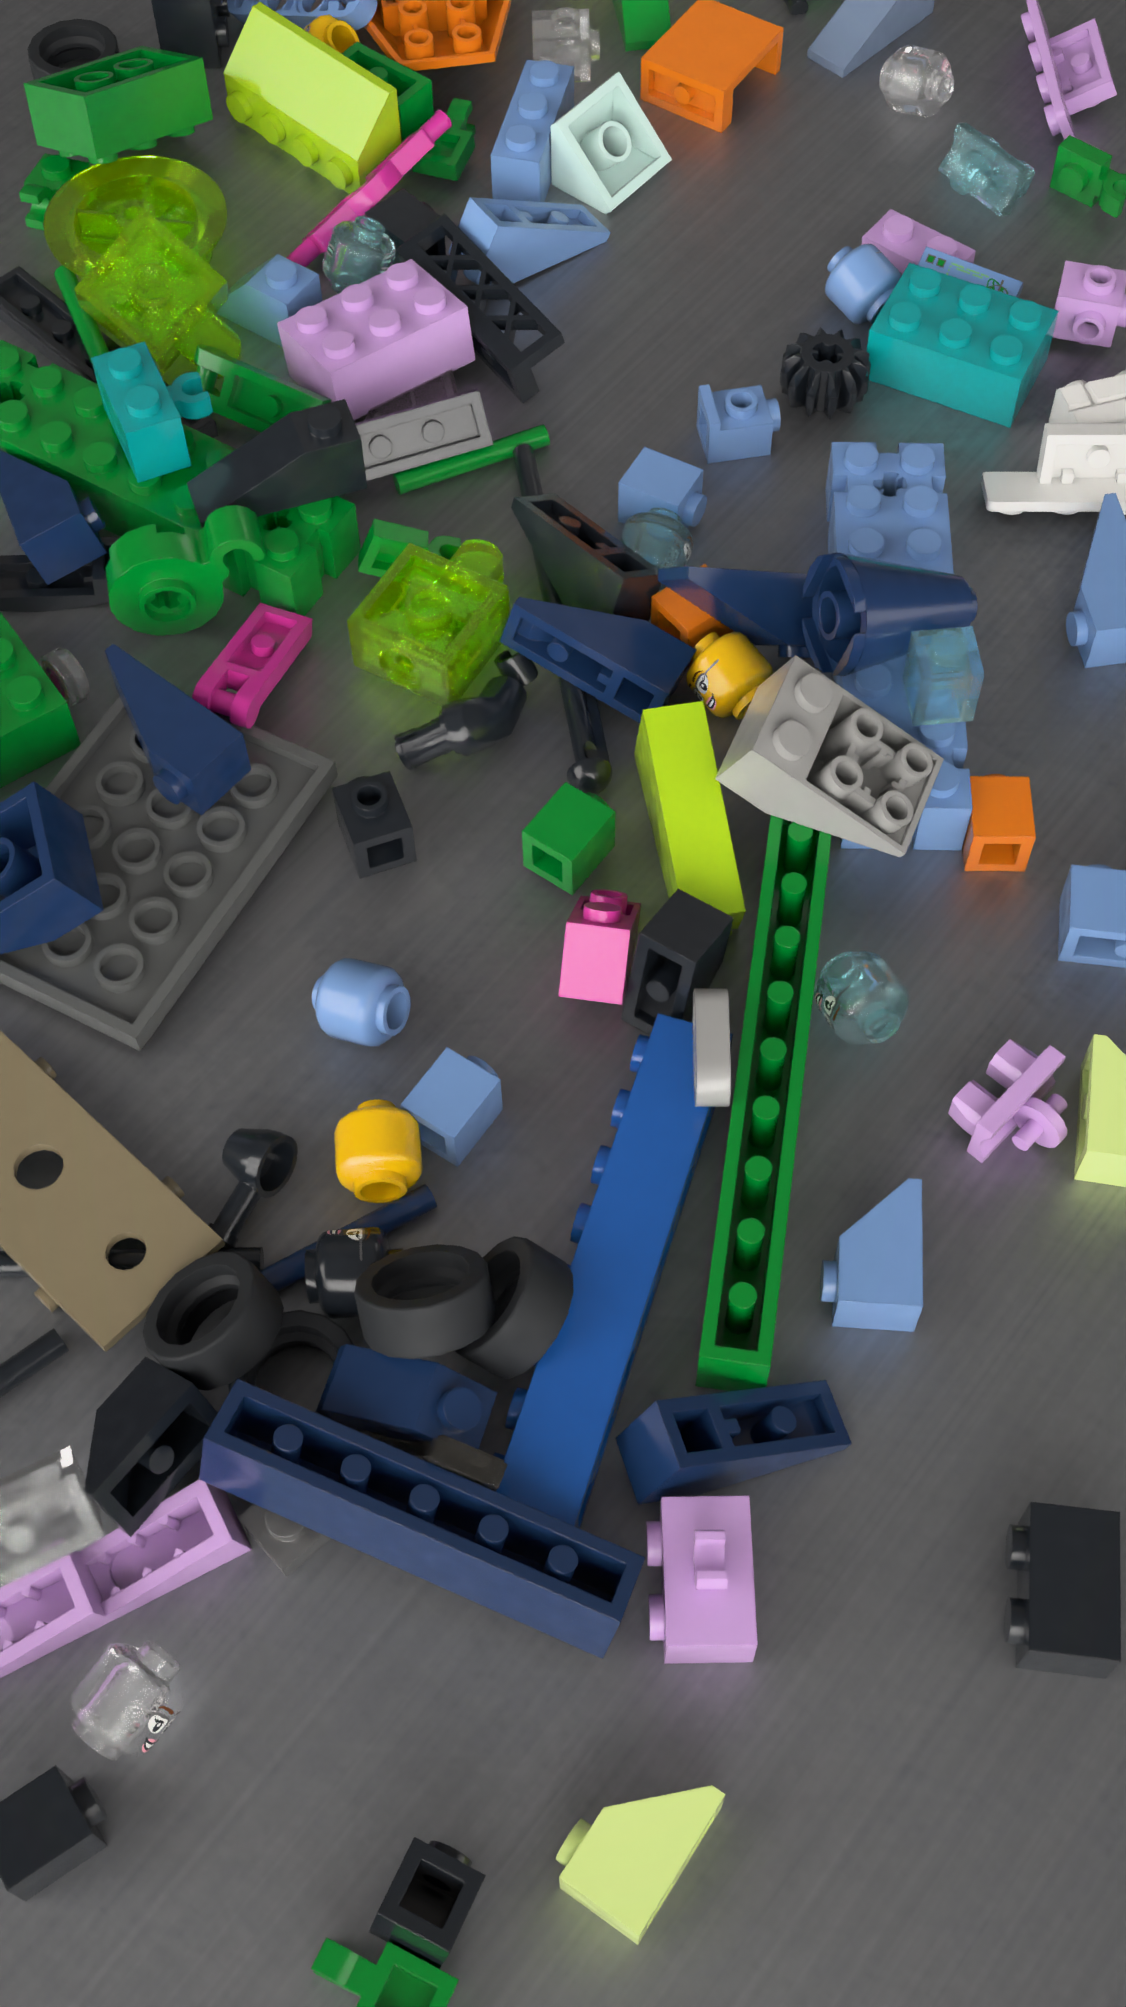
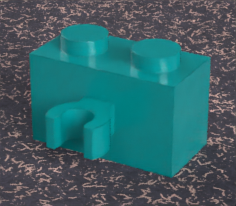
[91,341,213,483]

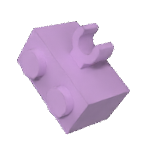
[646,1496,758,1664]

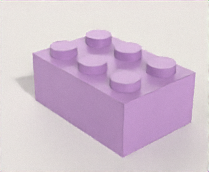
[277,259,475,420]

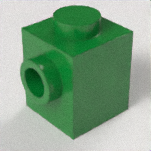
[522,782,616,896]

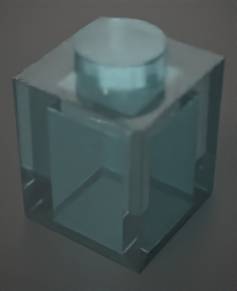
[902,626,985,726]

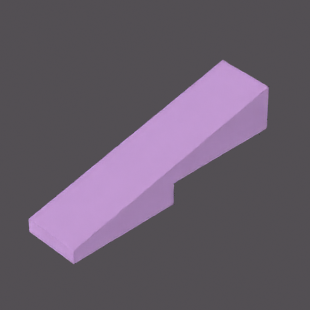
[0,1480,252,1678]

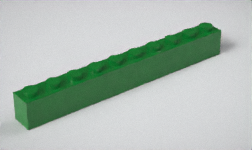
[695,815,832,1391]

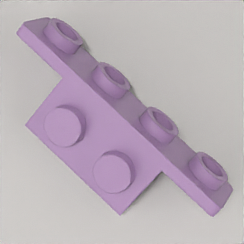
[1021,0,1117,140]

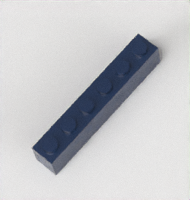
[199,1378,646,1659]

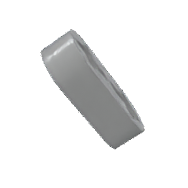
[693,988,731,1107]

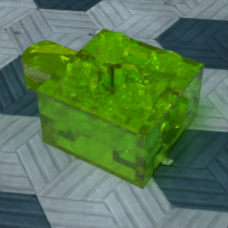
[74,208,241,379]
[347,539,510,706]

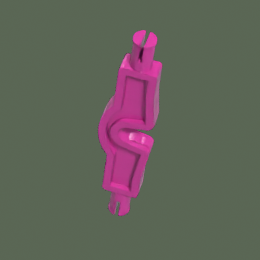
[285,110,452,267]

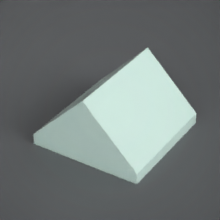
[551,72,672,214]

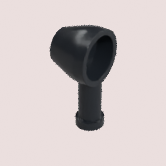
[208,1128,298,1247]

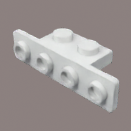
[981,423,1126,515]

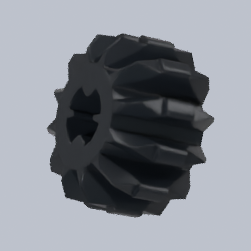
[780,327,871,419]

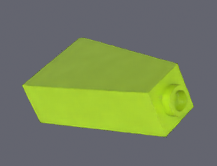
[634,701,746,936]

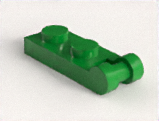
[193,344,332,432]

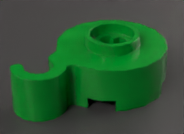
[105,505,265,636]

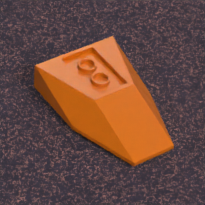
[364,0,512,71]

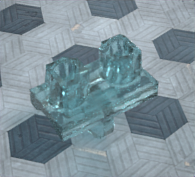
[938,122,1035,217]

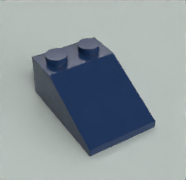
[0,781,104,955]

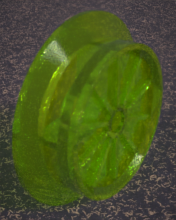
[43,156,227,303]

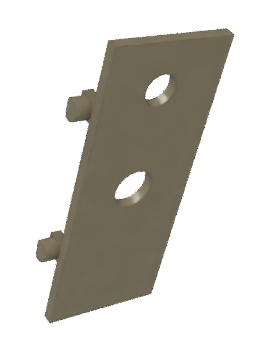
[0,1030,225,1352]

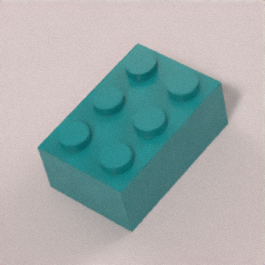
[866,263,1059,428]

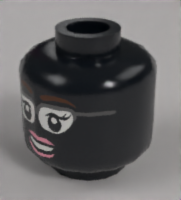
[305,1227,404,1319]

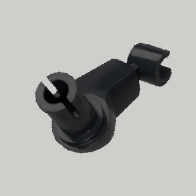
[394,650,538,770]

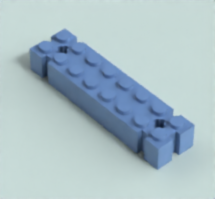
[825,442,973,851]

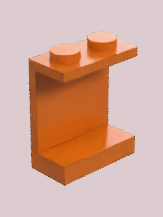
[640,0,784,133]

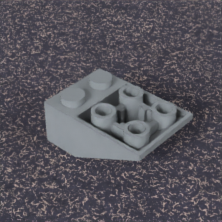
[715,655,944,857]

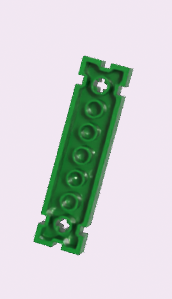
[0,340,361,616]

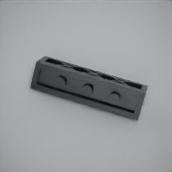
[395,213,565,403]

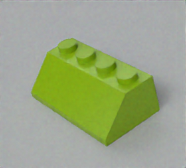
[223,2,401,194]

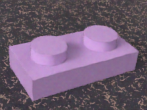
[861,209,976,274]

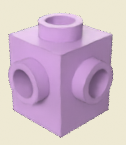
[1052,260,1126,348]

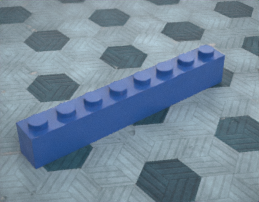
[483,1013,733,1528]

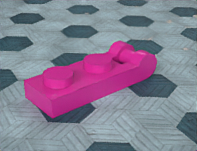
[192,603,313,729]

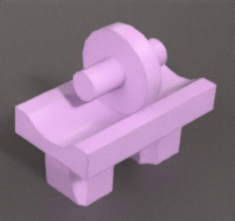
[948,1039,1067,1163]

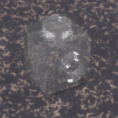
[532,7,600,82]

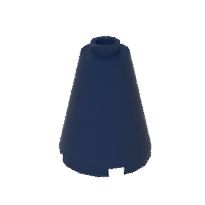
[802,552,978,676]

